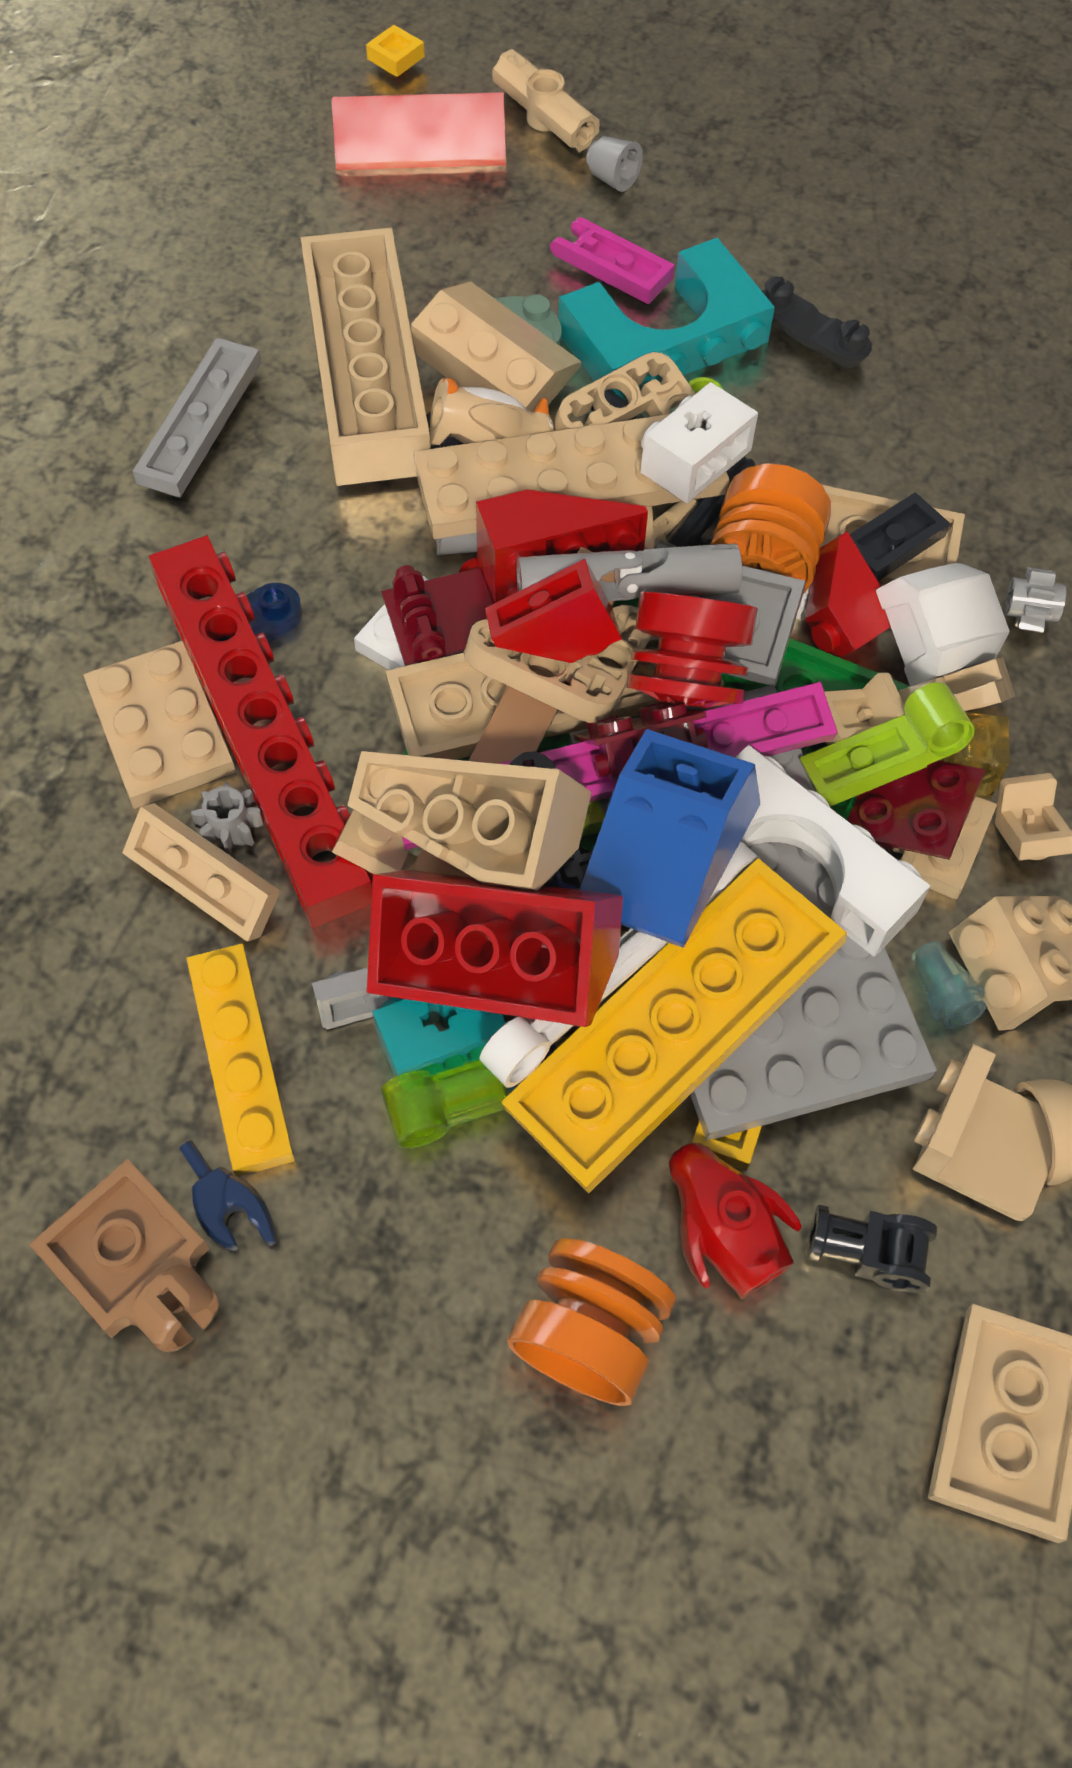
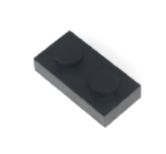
[850,492,951,581]

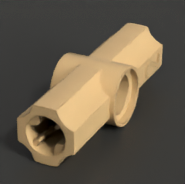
[492,49,600,152]

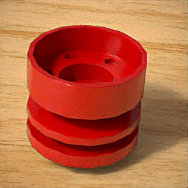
[626,592,758,708]

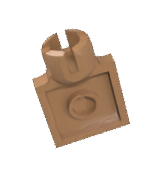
[29,1159,219,1353]

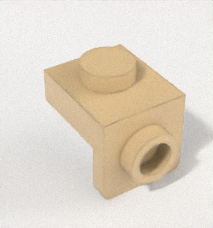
[824,673,905,746]
[995,773,1072,861]
[332,809,418,874]

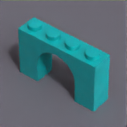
[558,237,775,399]

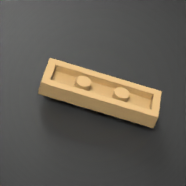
[122,803,281,942]

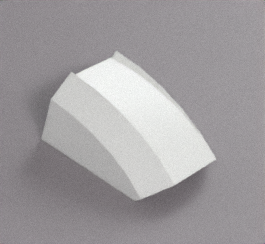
[875,563,1010,686]

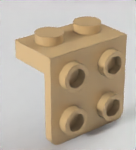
[949,896,1072,1031]
[912,1044,1052,1221]

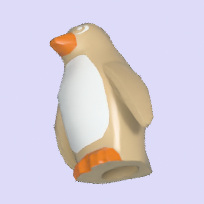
[430,378,555,445]

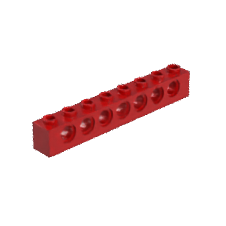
[148,535,373,929]

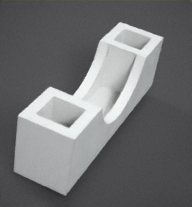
[735,745,931,957]

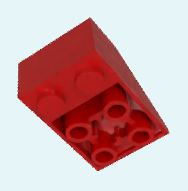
[476,489,648,604]

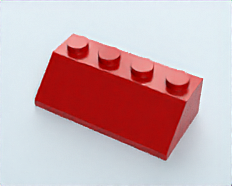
[366,870,623,1027]

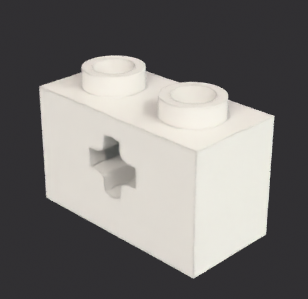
[640,382,758,504]

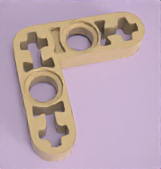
[554,352,696,431]
[464,605,652,723]

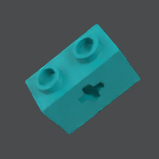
[372,997,506,1094]

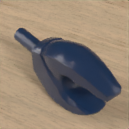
[179,1140,277,1251]

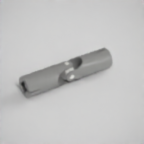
[517,543,742,601]

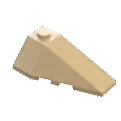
[347,751,592,891]

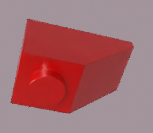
[805,531,891,658]
[485,559,622,663]

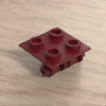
[381,565,493,666]
[573,702,708,781]
[847,760,985,860]

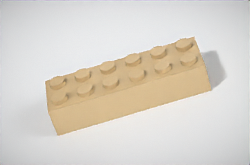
[300,227,430,486]

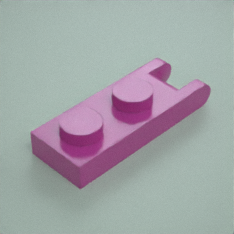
[550,217,675,305]

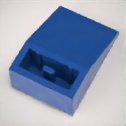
[580,729,760,948]

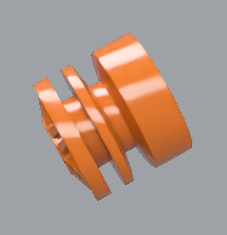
[710,463,831,593]
[507,1238,676,1406]

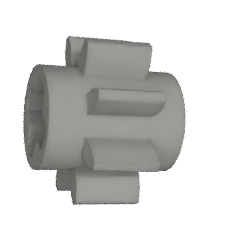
[1005,567,1067,633]
[191,782,264,854]

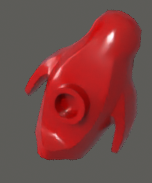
[668,1143,801,1300]

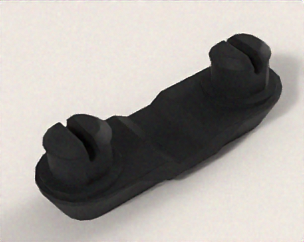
[762,276,872,369]

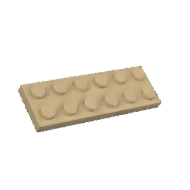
[413,414,730,539]
[385,631,724,760]

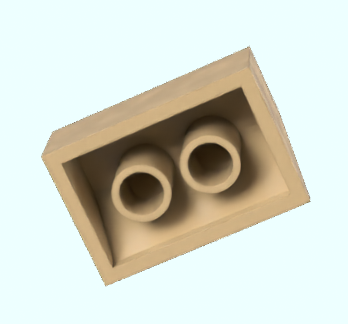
[411,281,581,412]

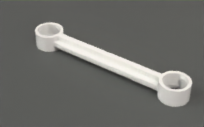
[480,842,761,1088]

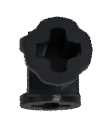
[807,1204,937,1293]

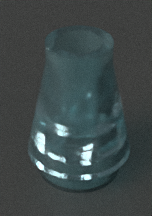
[912,941,986,1029]

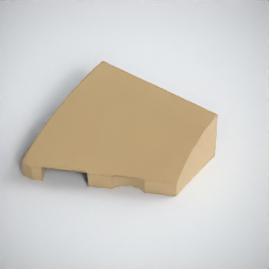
[898,657,1015,711]

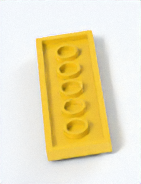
[501,858,847,1194]

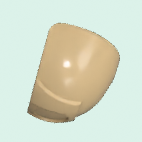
[1014,1079,1072,1186]

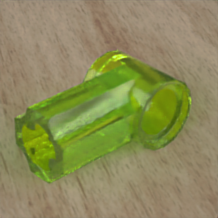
[380,1060,506,1149]

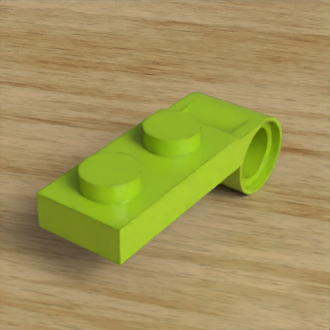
[800,682,975,806]

